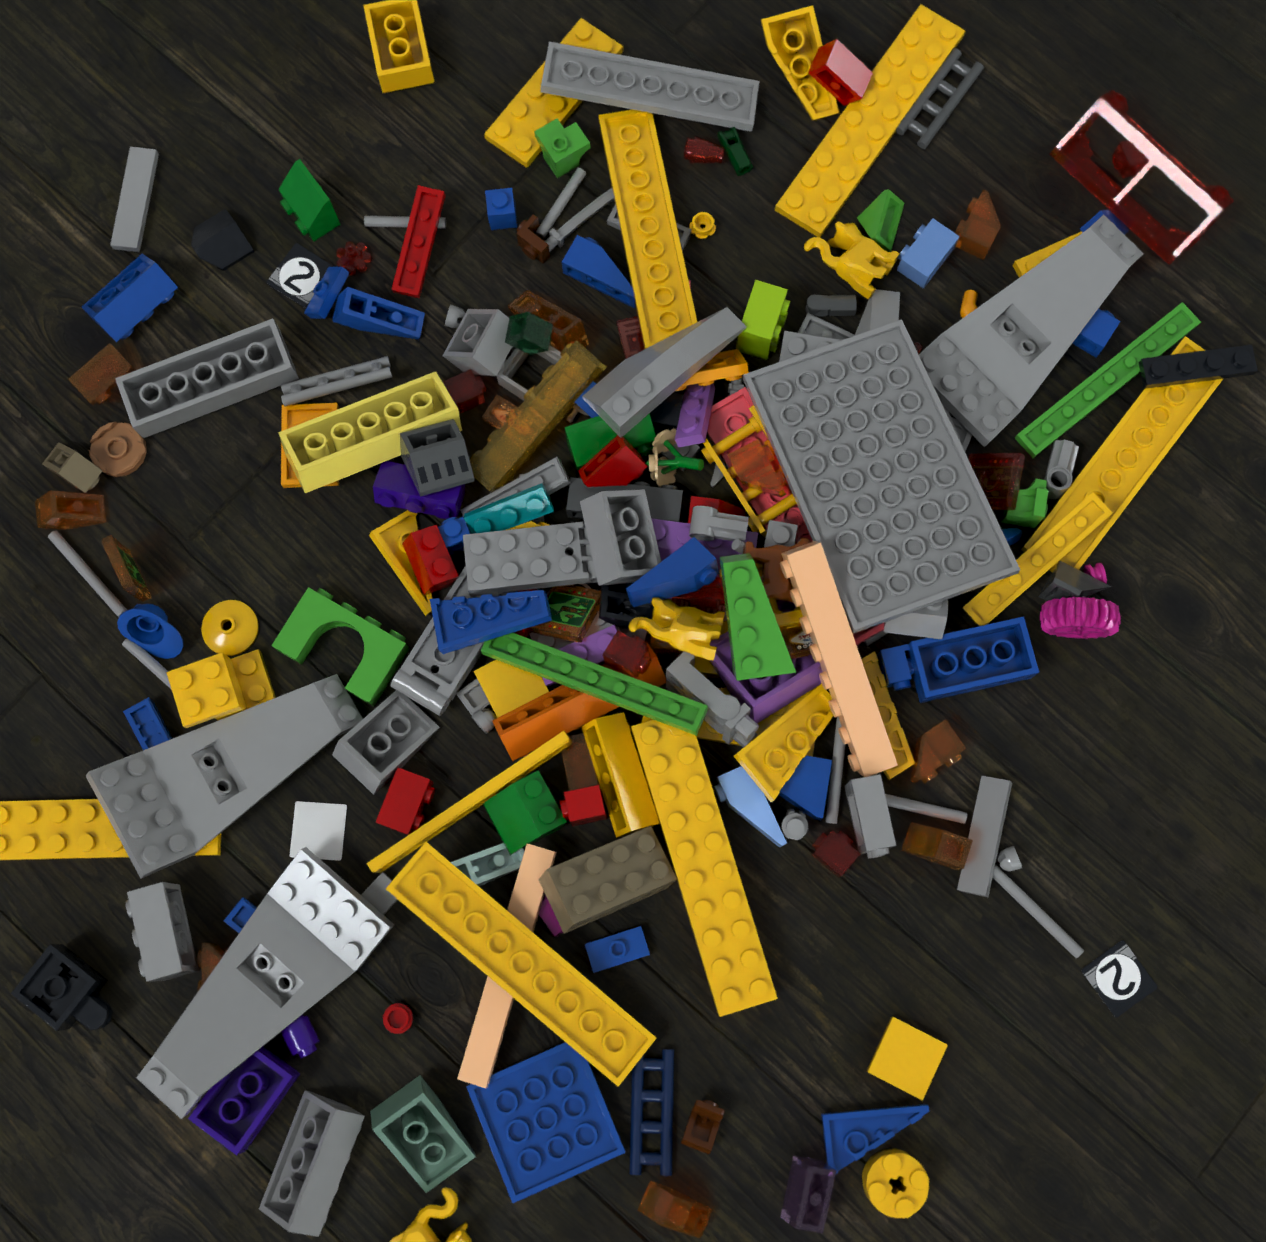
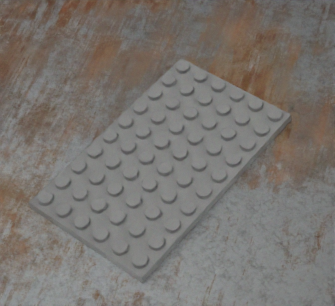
[743,319,1020,634]

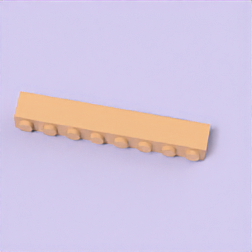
[780,541,898,777]

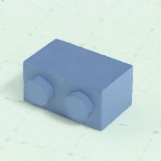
[897,218,960,289]

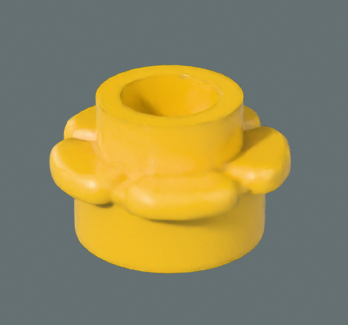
[689,212,716,239]

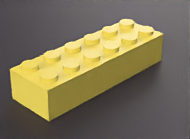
[278,371,462,493]

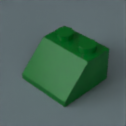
[278,159,340,242]
[483,770,567,855]

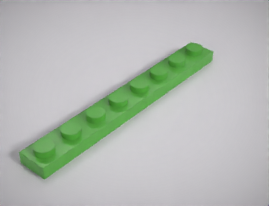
[1015,302,1201,459]
[481,633,708,736]

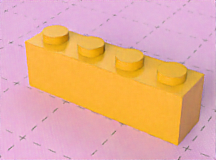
[581,712,660,838]

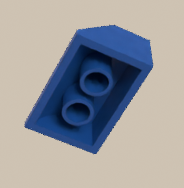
[81,254,178,342]

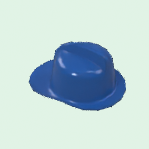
[117,603,183,659]

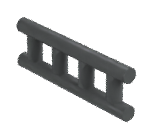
[896,48,984,149]

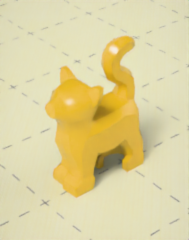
[804,221,900,300]
[628,597,725,661]
[390,1187,472,1242]

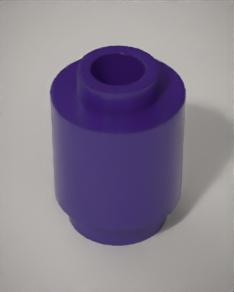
[281,1014,320,1059]

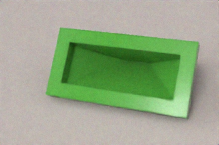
[857,189,904,252]

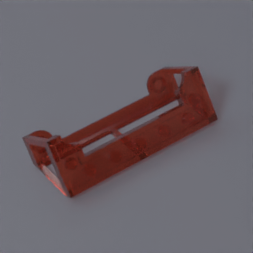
[1049,90,1234,265]

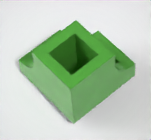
[534,118,590,178]
[1001,479,1048,528]

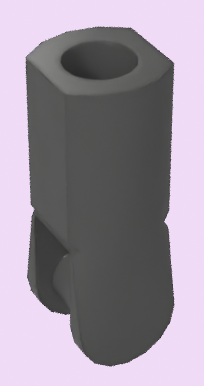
[805,295,856,317]

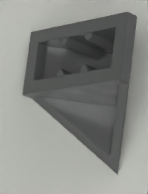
[1038,561,1112,601]

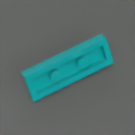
[464,483,554,534]

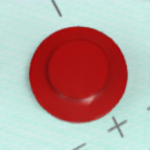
[383,1003,413,1034]

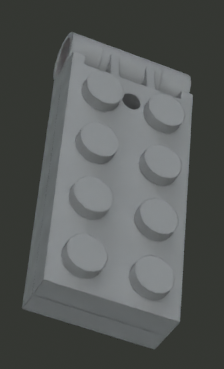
[463,522,598,596]
[391,567,509,716]

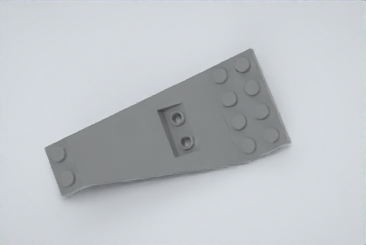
[919,215,1144,447]
[86,674,363,879]
[136,847,394,1119]

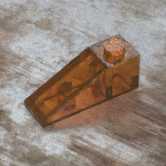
[508,290,589,359]

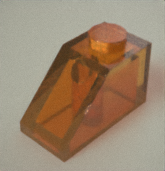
[35,490,106,530]

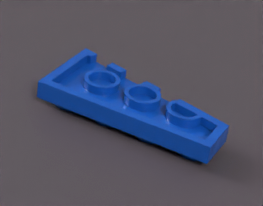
[430,590,552,654]

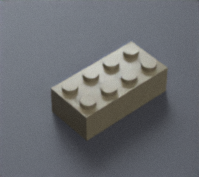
[538,826,677,934]

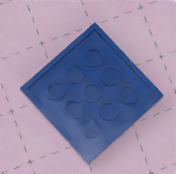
[466,1042,626,1203]

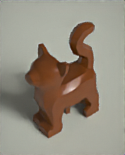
[743,538,810,602]

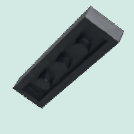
[1139,345,1258,389]

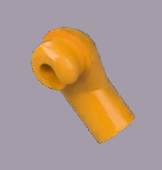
[960,290,978,318]

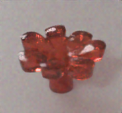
[336,241,372,275]

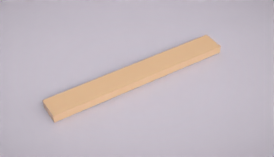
[457,844,557,1088]

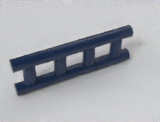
[630,1049,674,1176]

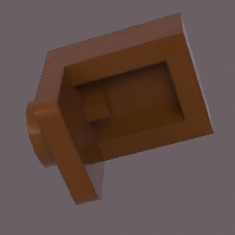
[516,214,550,264]
[681,1100,725,1154]

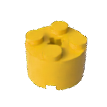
[862,1149,929,1218]

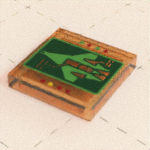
[101,535,152,602]
[530,585,601,643]

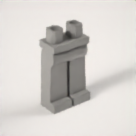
[666,652,759,747]

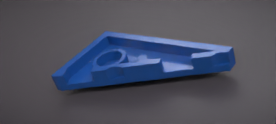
[821,1104,929,1176]

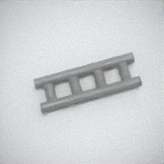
[281,356,392,407]

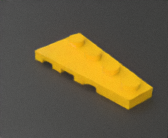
[861,651,915,780]

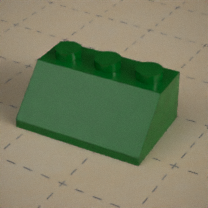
[564,413,656,475]

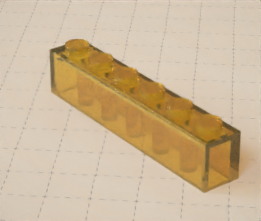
[470,340,607,492]

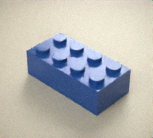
[907,617,1039,703]

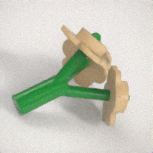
[646,429,704,488]

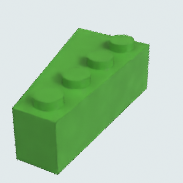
[720,553,796,681]

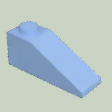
[714,766,787,848]

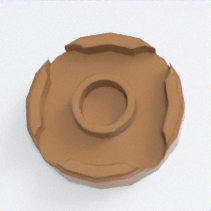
[89,422,147,477]

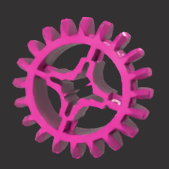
[1040,597,1121,639]

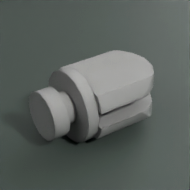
[782,809,808,840]

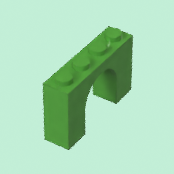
[271,587,410,707]

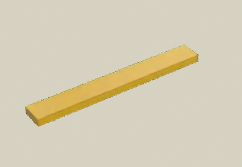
[367,731,573,873]

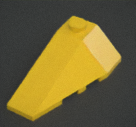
[761,6,839,121]

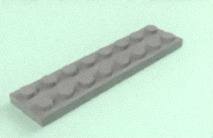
[540,41,759,132]

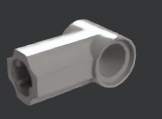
[1043,439,1079,500]
[689,506,749,542]

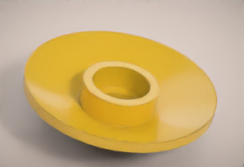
[201,600,259,656]

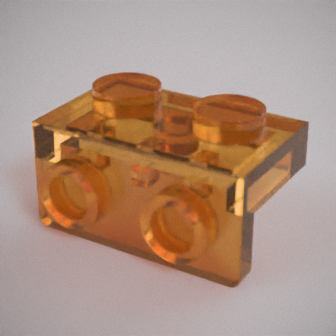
[68,343,134,405]

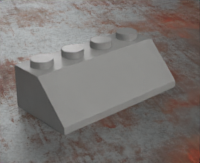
[259,1090,365,1237]

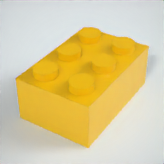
[363,0,435,93]

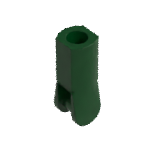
[717,127,753,176]

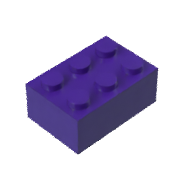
[188,1046,300,1155]

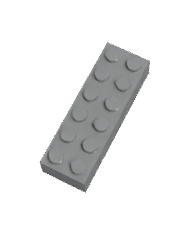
[115,318,299,438]

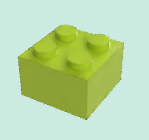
[736,280,790,360]

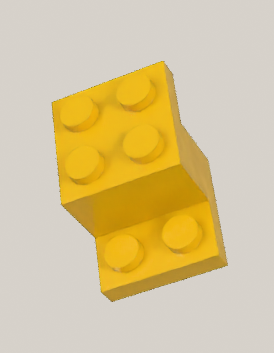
[166,649,276,728]

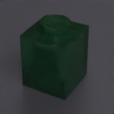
[505,312,553,355]

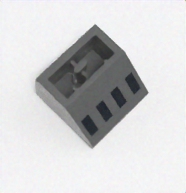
[400,419,474,497]

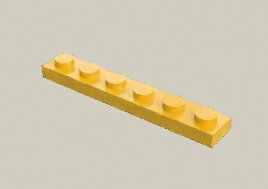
[962,492,1113,626]

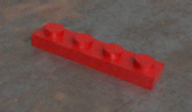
[391,185,446,299]

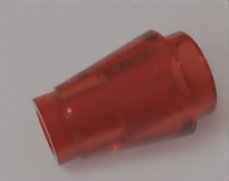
[683,136,724,163]

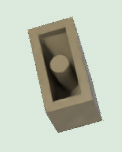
[42,442,102,493]

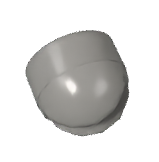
[444,305,465,328]
[471,709,496,734]
[997,846,1022,872]

